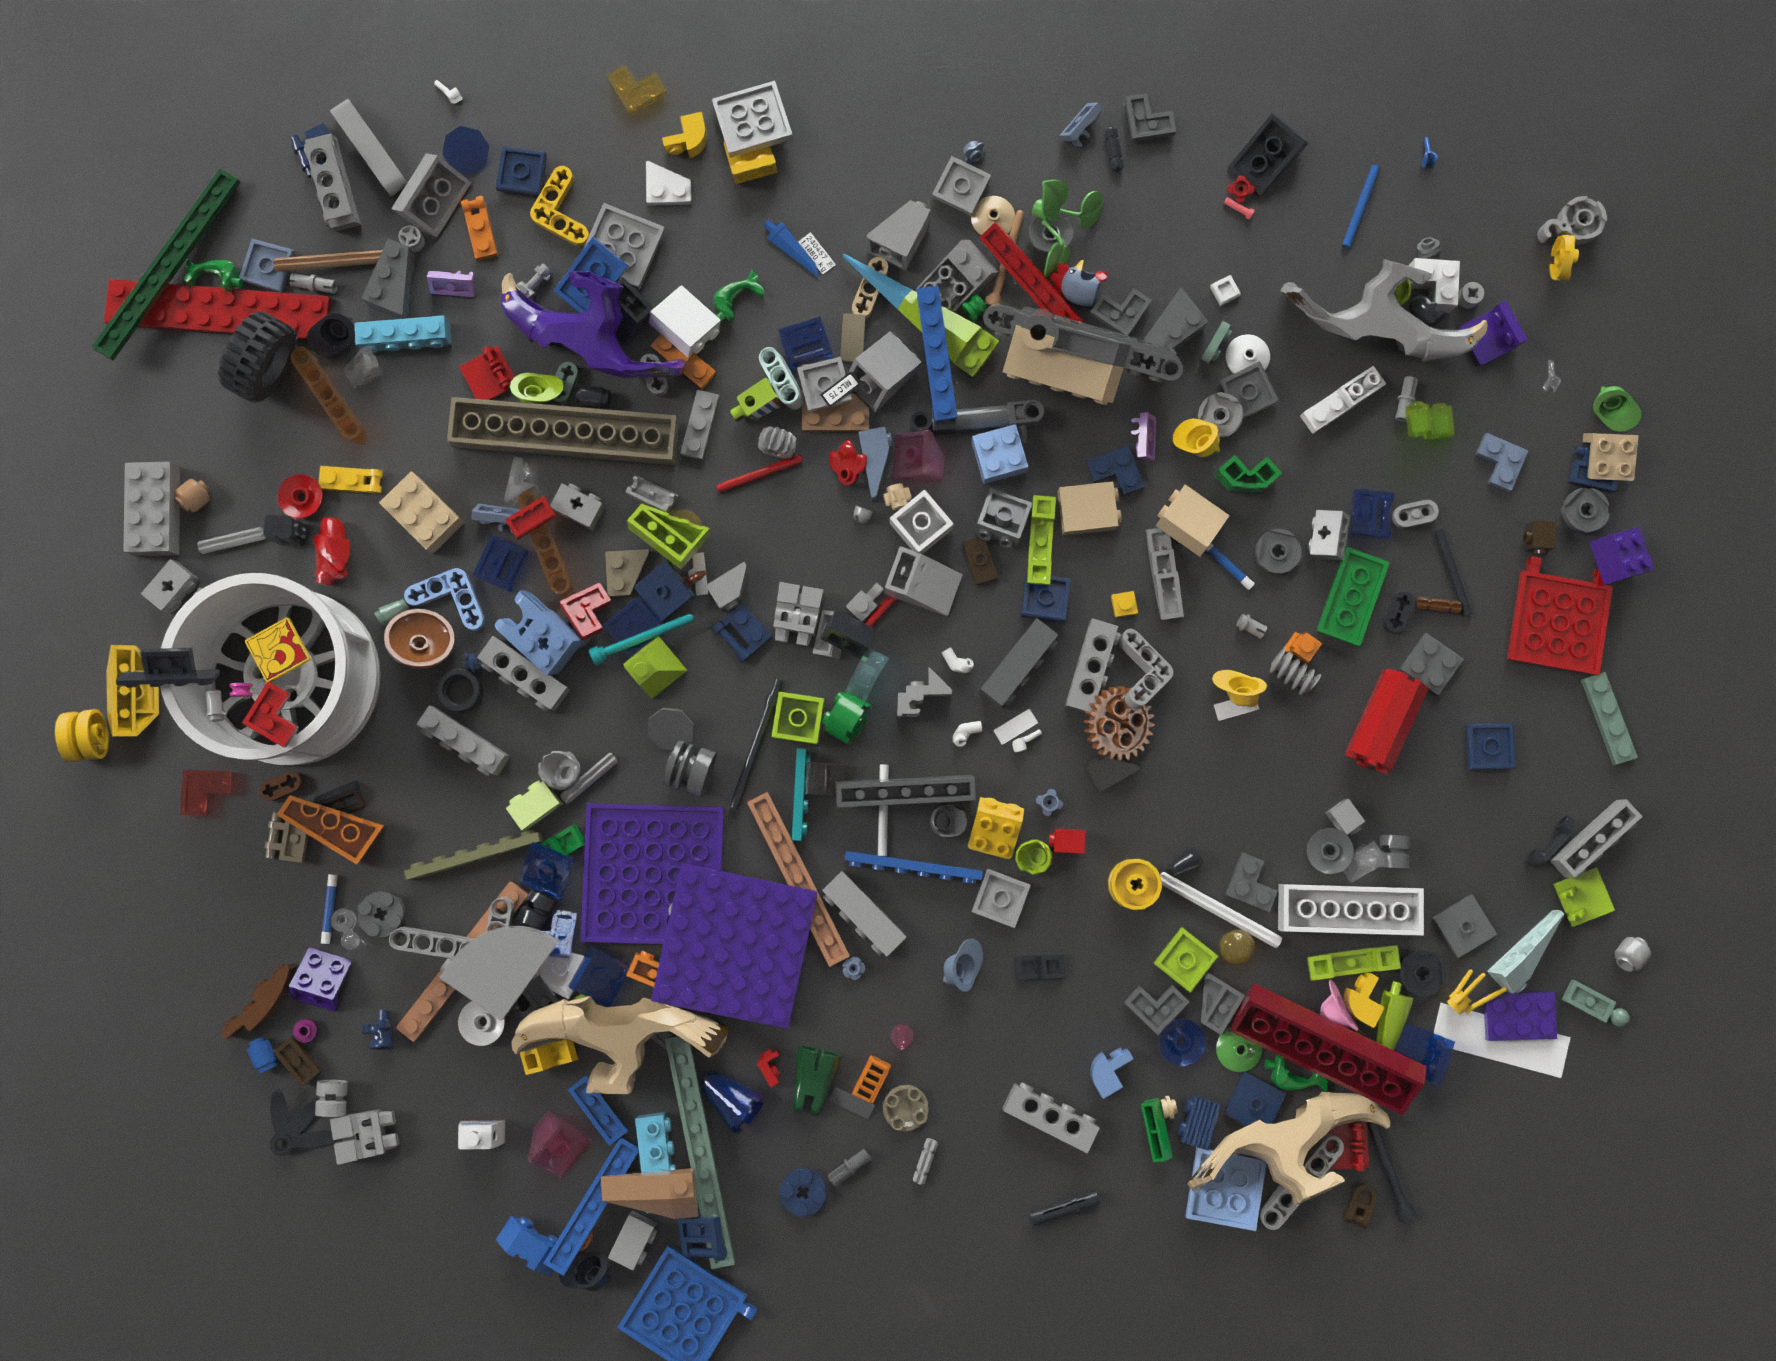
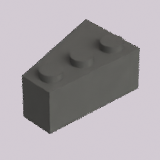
[361,238,415,319]
[1140,287,1208,365]

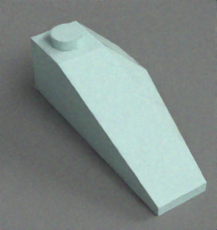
[1487,910,1564,994]

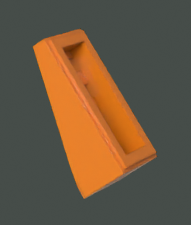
[852,1055,891,1104]

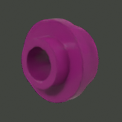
[293,1019,317,1043]

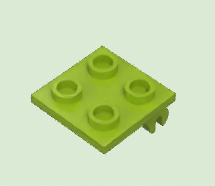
[1553,867,1615,927]

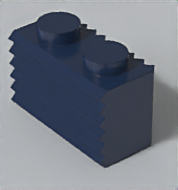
[1177,1095,1222,1151]

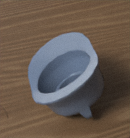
[943,939,983,992]

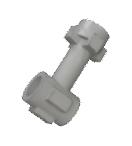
[517,264,552,300]

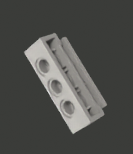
[304,133,361,232]

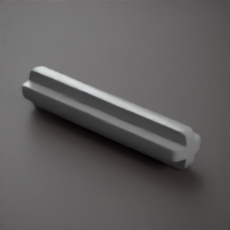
[197,527,265,554]
[560,753,618,804]

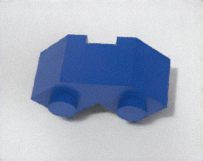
[496,1216,558,1276]

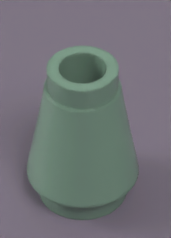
[374,599,410,628]

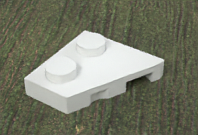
[646,161,692,206]

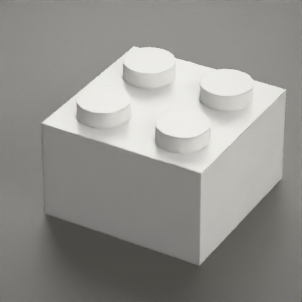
[890,490,954,554]

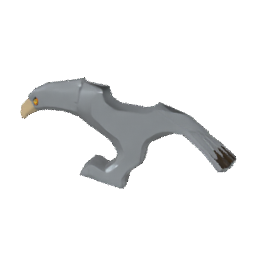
[1280,259,1488,362]

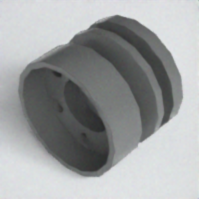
[664,740,717,798]

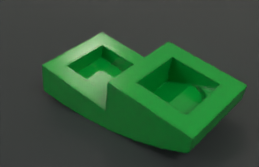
[533,824,585,868]

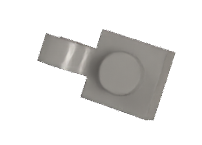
[846,583,884,623]

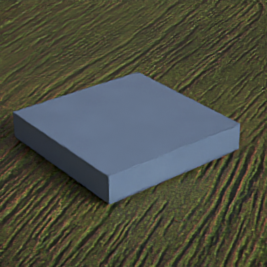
[239,239,296,293]

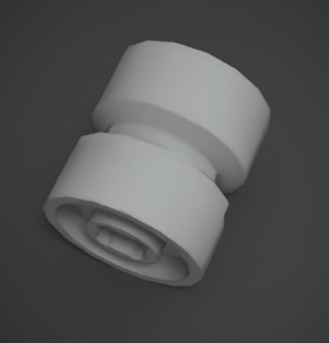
[315,1080,348,1117]

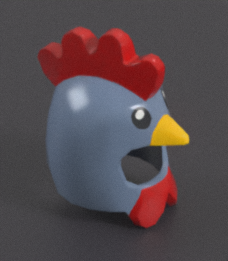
[1050,260,1109,307]

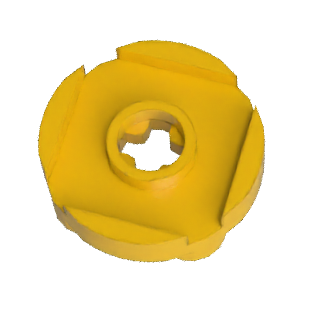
[1549,235,1579,281]

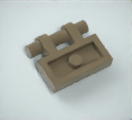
[264,812,309,863]

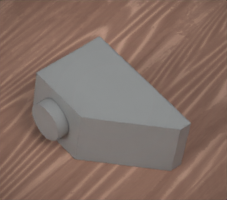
[706,562,748,611]

